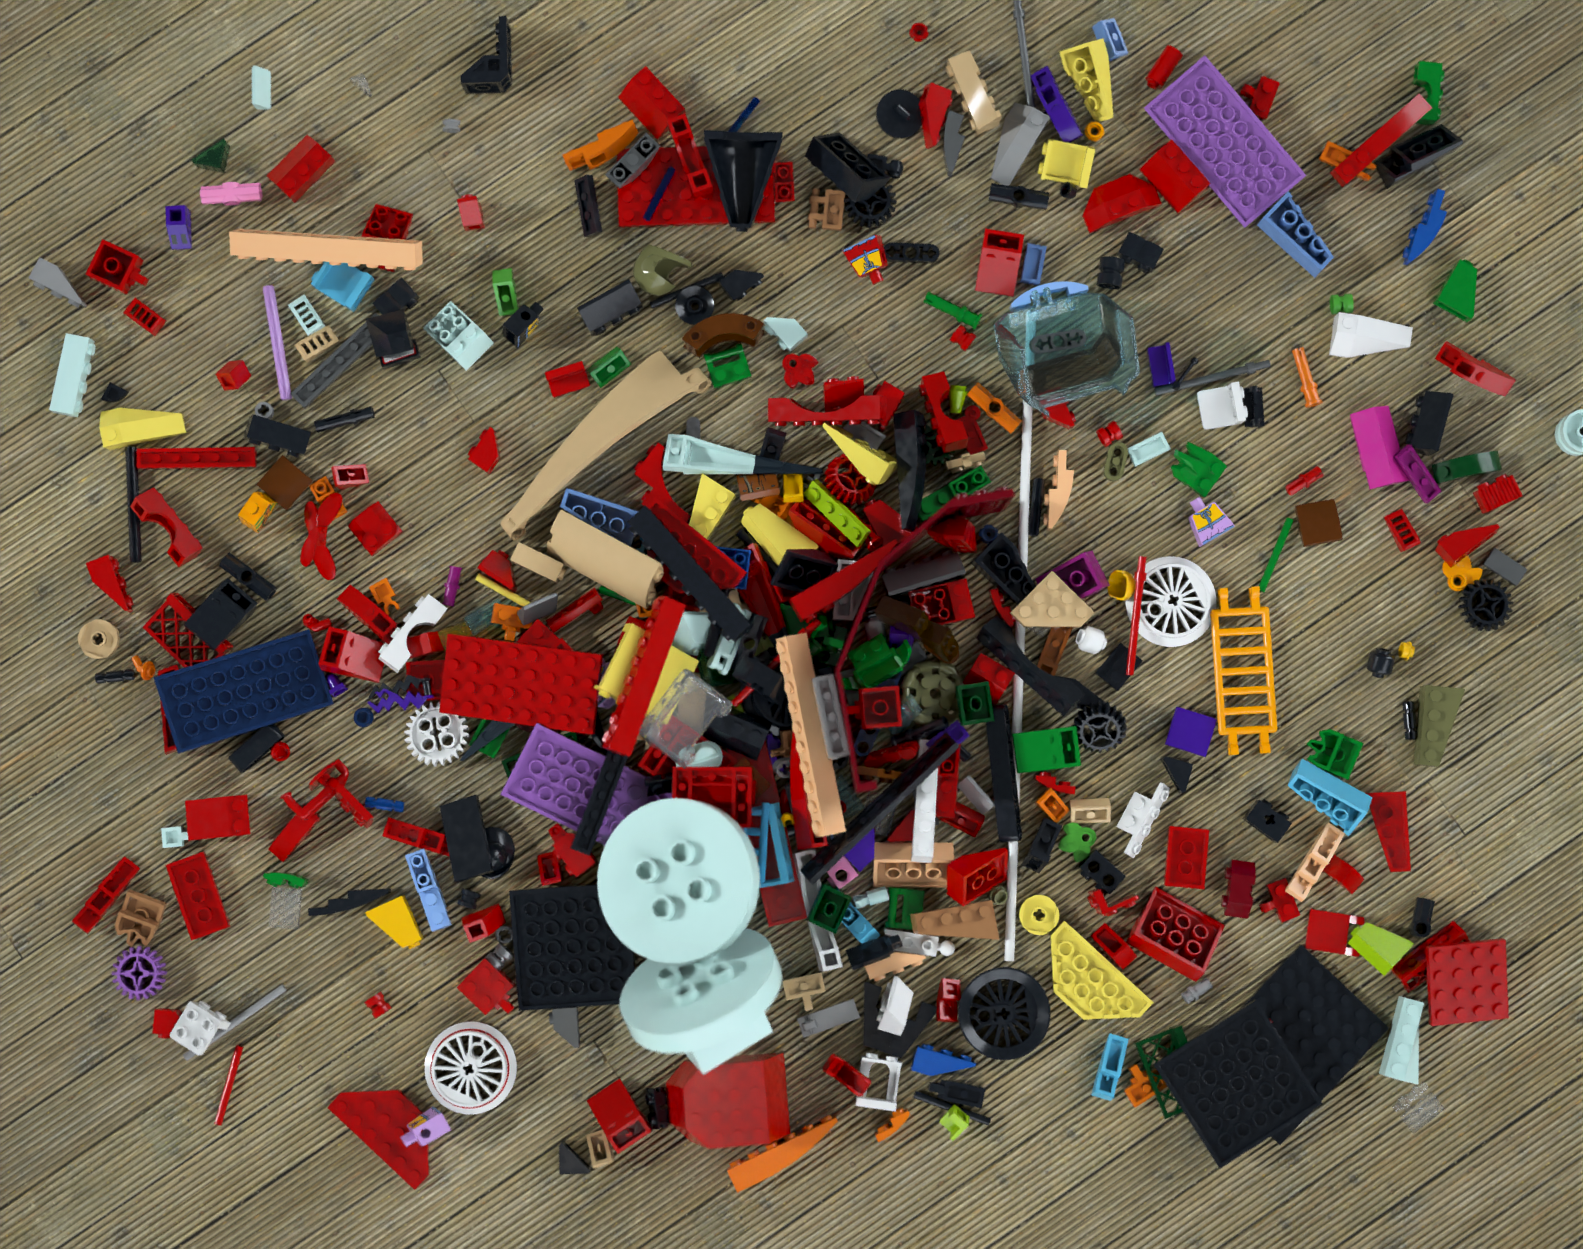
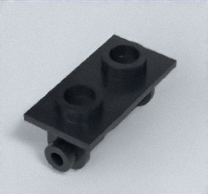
[1243,386,1265,427]
[644,773,672,797]
[645,1087,669,1130]

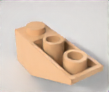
[865,951,926,981]

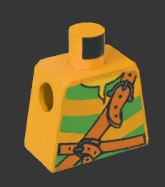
[238,491,278,533]

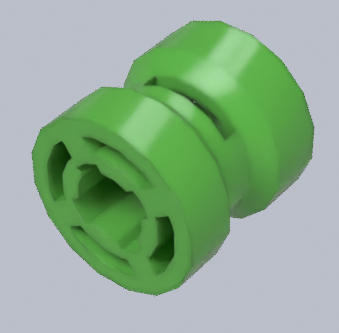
[1330,293,1354,315]

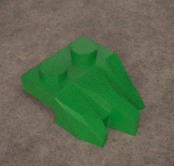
[1171,442,1227,498]
[1307,729,1364,781]

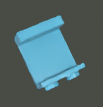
[311,262,375,312]

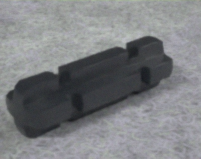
[95,669,135,684]
[1402,701,1417,740]

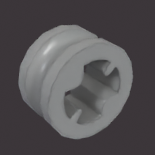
[443,119,460,133]
[255,402,274,419]

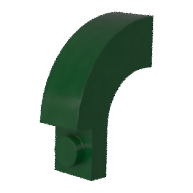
[1432,451,1502,484]

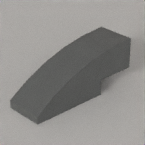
[943,110,965,177]

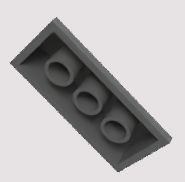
[881,550,966,598]

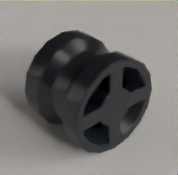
[457,888,481,910]

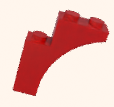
[634,443,691,523]

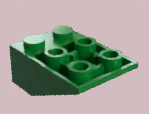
[1012,726,1081,773]

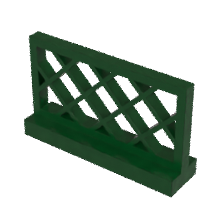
[1135,1025,1188,1119]

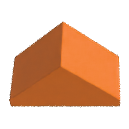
[1034,788,1070,823]

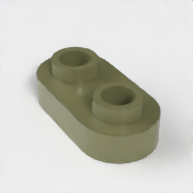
[1103,442,1128,482]

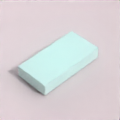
[1128,432,1171,467]

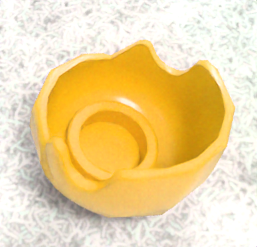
[1107,570,1136,601]

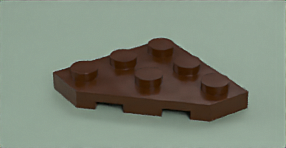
[857,766,903,784]

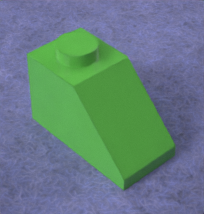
[492,268,518,316]

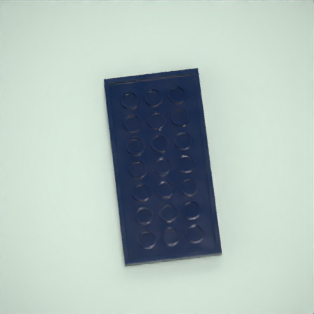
[153,629,334,754]

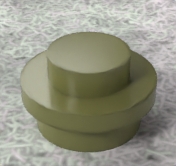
[988,885,1008,905]

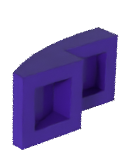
[926,720,970,748]

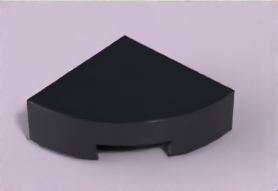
[101,382,129,403]

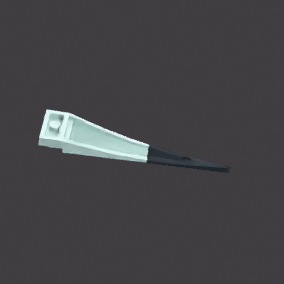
[663,434,823,474]

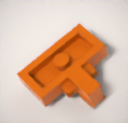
[491,603,532,641]
[1123,1064,1167,1108]

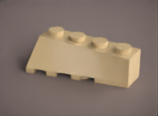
[945,50,1001,135]

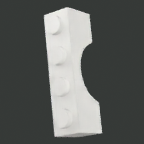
[378,594,448,673]

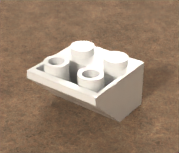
[876,976,913,1036]

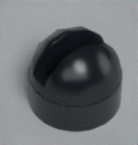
[1060,182,1077,199]

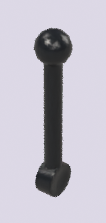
[1172,357,1198,390]

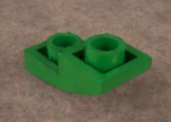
[263,872,309,889]

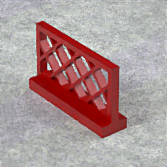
[143,592,234,668]

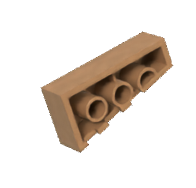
[910,900,999,940]

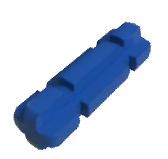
[365,797,404,812]

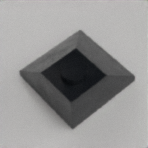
[366,309,415,357]

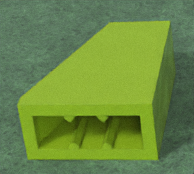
[1348,922,1414,976]

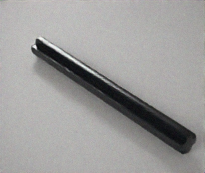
[125,446,142,563]

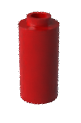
[1145,45,1183,90]

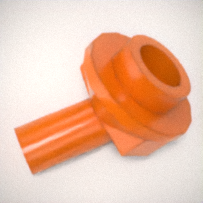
[131,655,156,681]

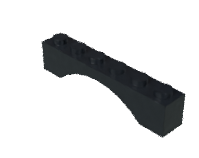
[976,616,1085,717]

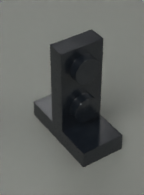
[1021,817,1062,873]

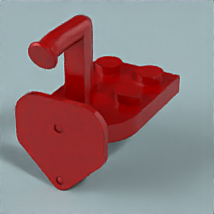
[281,759,373,829]

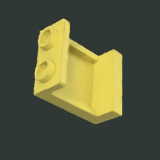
[1038,138,1095,188]

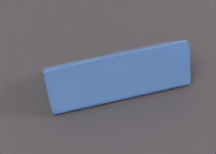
[1093,18,1129,61]

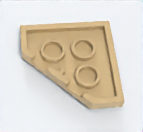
[1010,571,1095,628]

